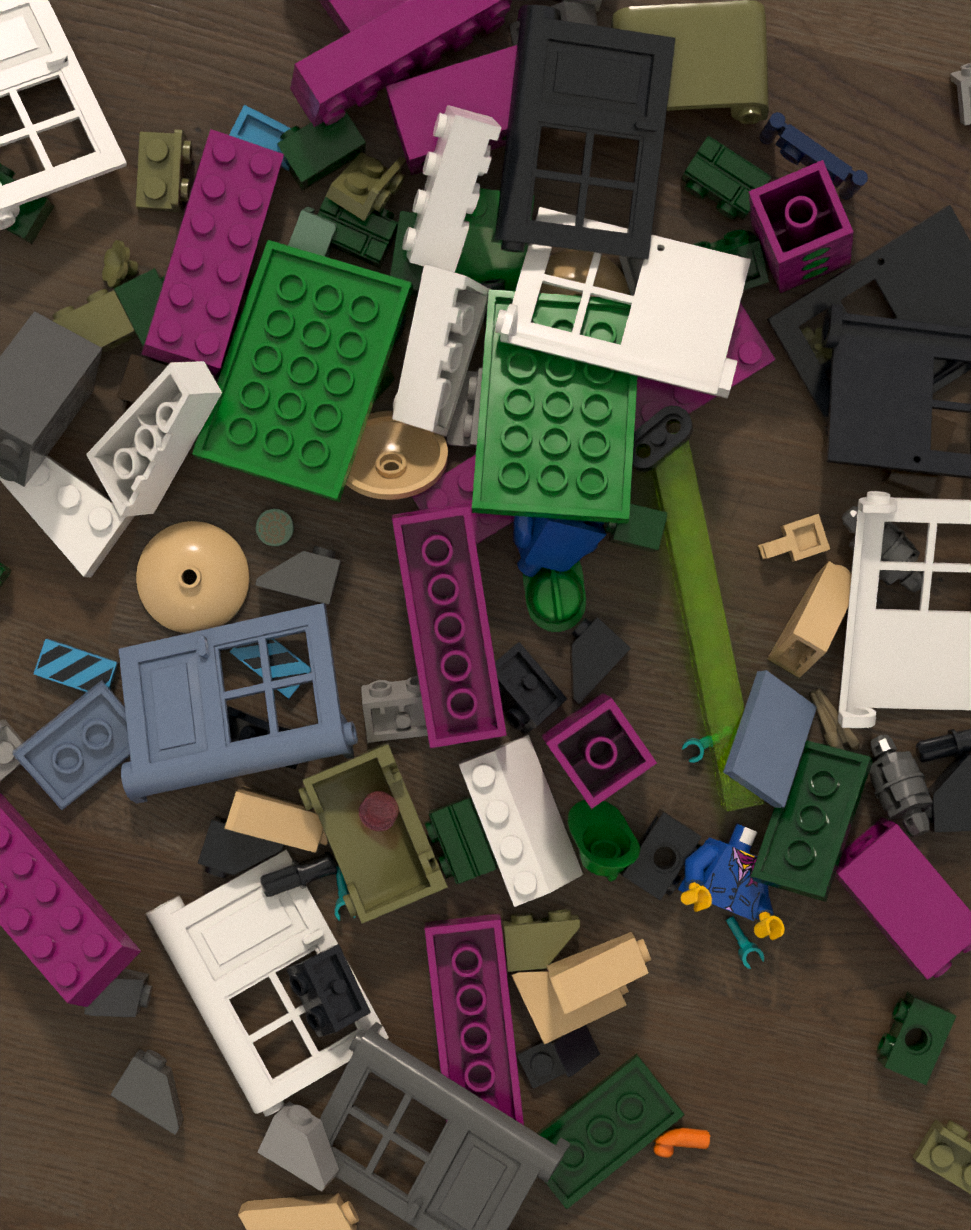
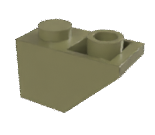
[52,289,138,352]
[503,909,580,972]

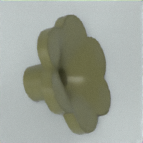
[102,240,138,288]

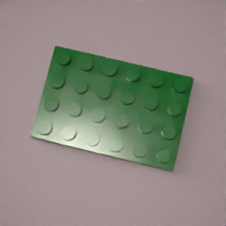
[192,240,413,502]
[472,289,638,524]

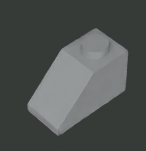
[257,1101,339,1192]

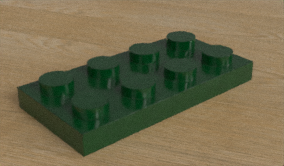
[751,740,872,902]
[537,1053,685,1209]

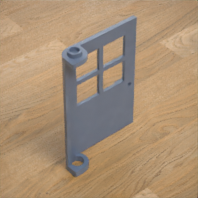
[119,603,358,804]

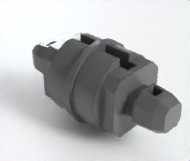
[841,506,923,593]
[869,735,933,837]

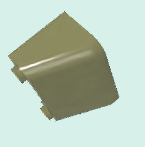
[611,0,769,124]
[298,743,448,924]

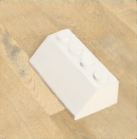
[459,734,583,907]

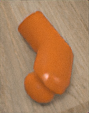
[653,1128,710,1158]

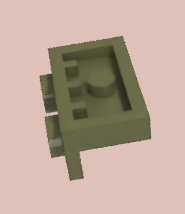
[136,129,193,212]
[325,152,407,221]
[913,1119,971,1194]

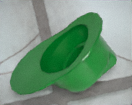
[523,561,586,632]
[567,799,640,882]

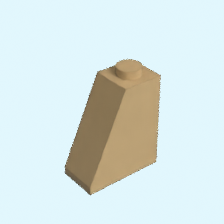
[768,561,851,678]
[224,786,328,853]
[547,932,651,1015]
[511,968,629,1044]
[238,1193,359,1230]

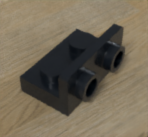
[495,642,567,735]
[287,944,371,1037]

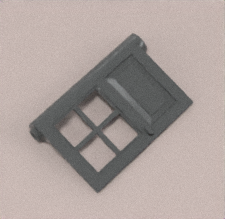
[320,1022,571,1230]

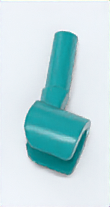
[682,725,732,763]
[335,866,356,921]
[725,916,764,969]

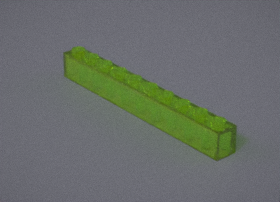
[647,432,764,812]

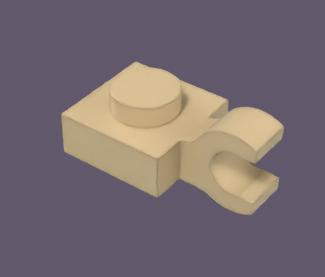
[758,514,830,562]

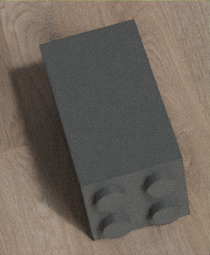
[0,311,102,487]

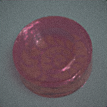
[359,791,399,831]

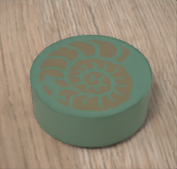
[256,509,294,547]

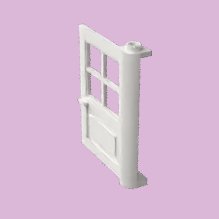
[0,0,127,230]
[495,207,751,399]
[838,491,971,728]
[145,850,389,1116]

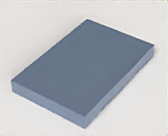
[723,670,817,808]
[13,680,130,810]

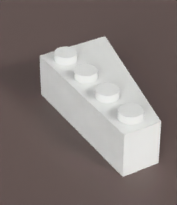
[402,105,502,273]
[392,264,489,437]
[86,361,222,517]
[0,455,134,577]

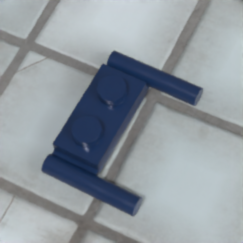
[759,112,868,200]

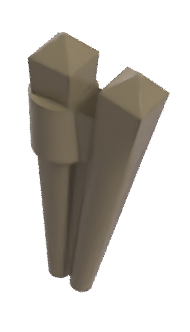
[810,688,860,751]

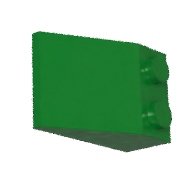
[455,188,535,291]

